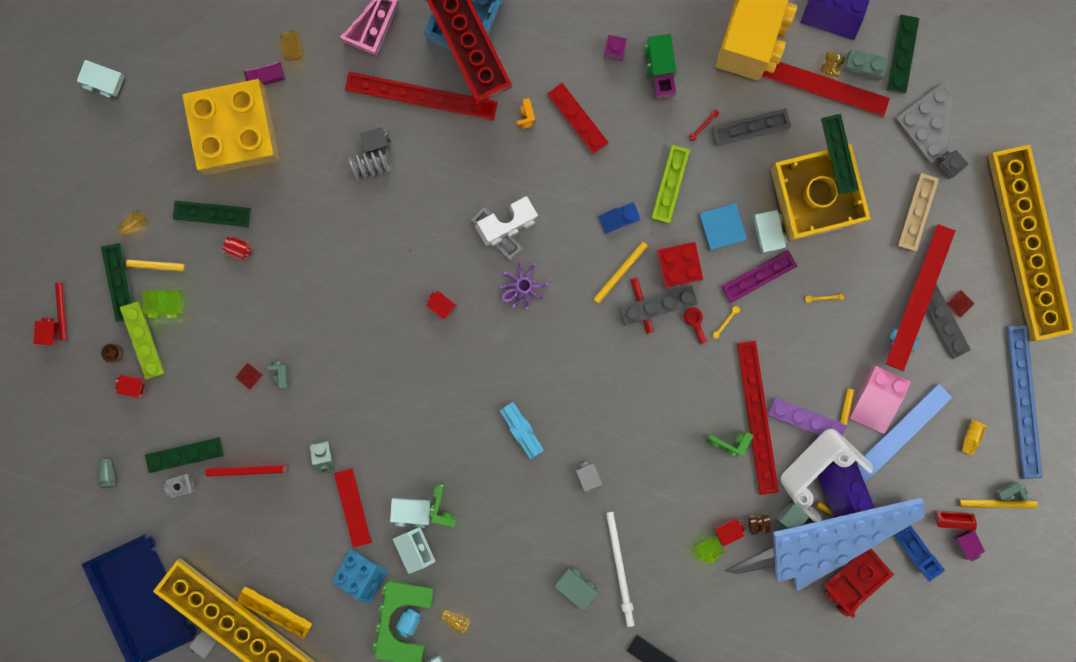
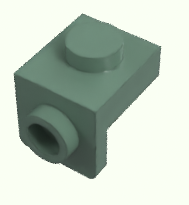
[310,441,335,474]

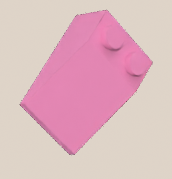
[849,366,911,434]

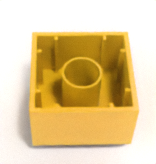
[715,0,797,81]
[182,79,280,175]
[770,144,871,242]

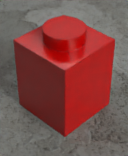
[426,291,457,320]
[33,318,59,346]
[114,375,146,398]
[714,518,745,547]

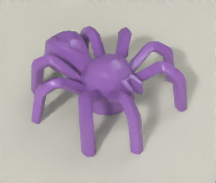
[499,260,549,310]

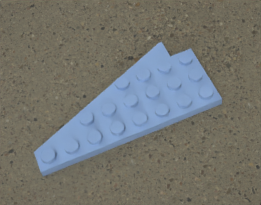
[773,498,924,591]

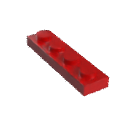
[547,83,609,155]

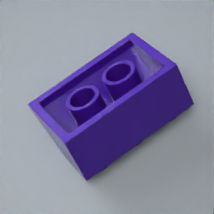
[800,0,870,40]
[817,460,875,518]

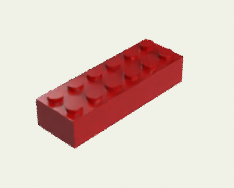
[426,0,512,105]

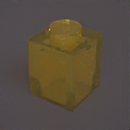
[280,31,305,61]

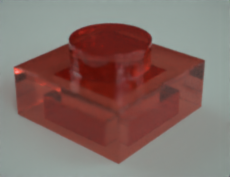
[947,290,975,317]
[235,363,263,390]

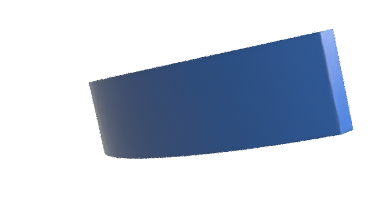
[894,525,945,582]

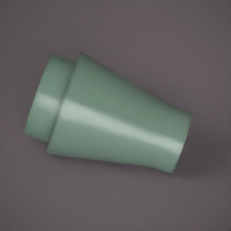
[97,459,117,488]

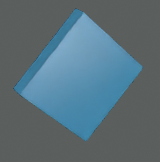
[699,203,747,251]

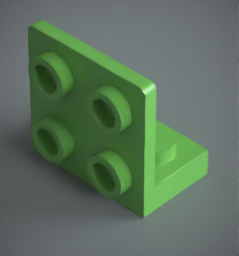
[706,431,754,458]
[429,483,457,527]

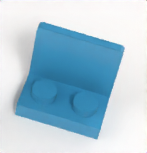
[332,549,389,604]

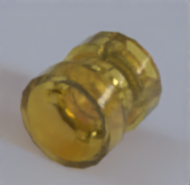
[820,52,845,77]

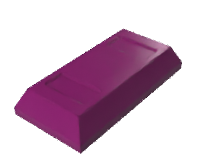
[244,61,285,85]

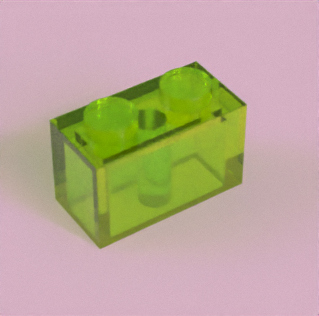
[143,290,185,318]

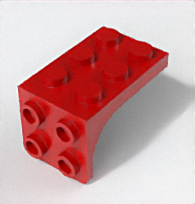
[822,549,894,618]

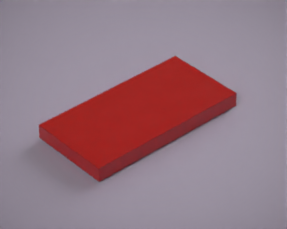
[205,464,289,477]

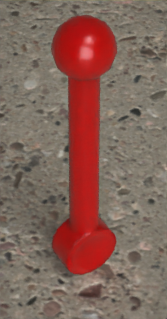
[689,110,719,141]

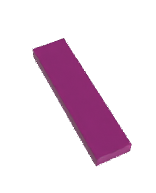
[721,250,798,303]

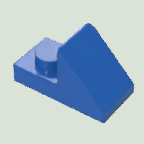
[598,202,641,234]

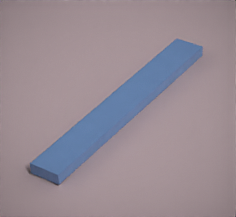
[1007,325,1043,479]

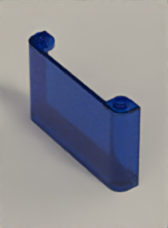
[81,534,197,662]

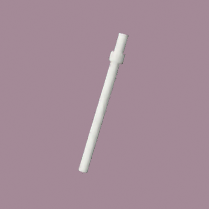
[606,512,635,627]

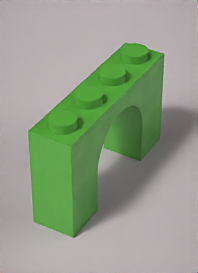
[372,580,434,662]

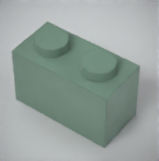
[843,49,889,81]
[775,502,810,530]
[554,567,599,611]

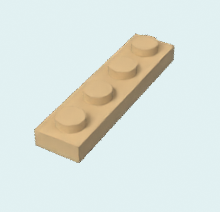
[897,173,939,252]

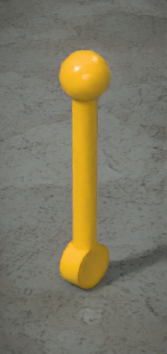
[805,293,845,303]
[712,306,740,339]

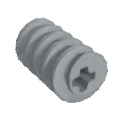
[349,148,391,180]

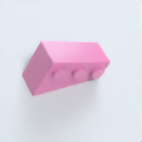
[339,0,399,56]

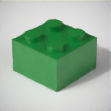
[643,34,677,81]

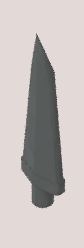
[725,547,775,574]

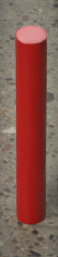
[630,277,654,334]
[55,283,68,340]

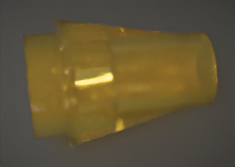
[117,210,147,236]
[441,610,471,634]

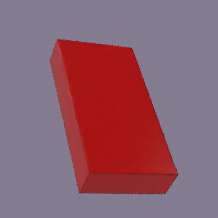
[935,511,977,531]

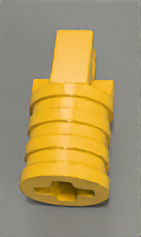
[962,419,988,456]

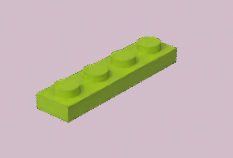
[651,145,690,224]
[120,301,165,379]

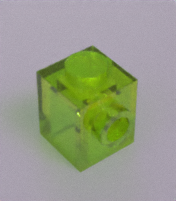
[693,534,725,564]

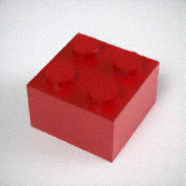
[656,242,704,289]

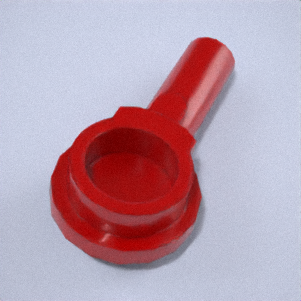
[684,307,707,345]

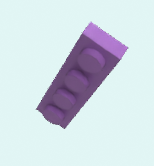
[768,397,847,436]

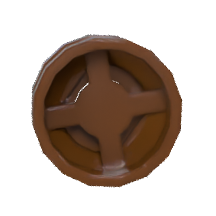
[101,343,124,363]
[749,514,771,535]

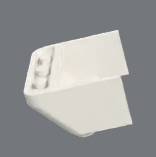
[781,429,873,522]

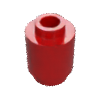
[222,237,252,261]

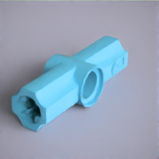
[499,402,544,459]

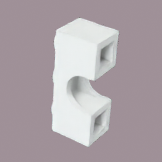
[475,196,538,246]

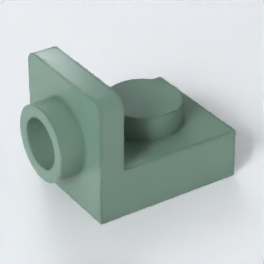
[266,361,289,389]
[995,482,1028,501]

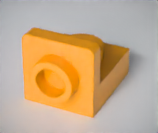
[516,98,536,129]

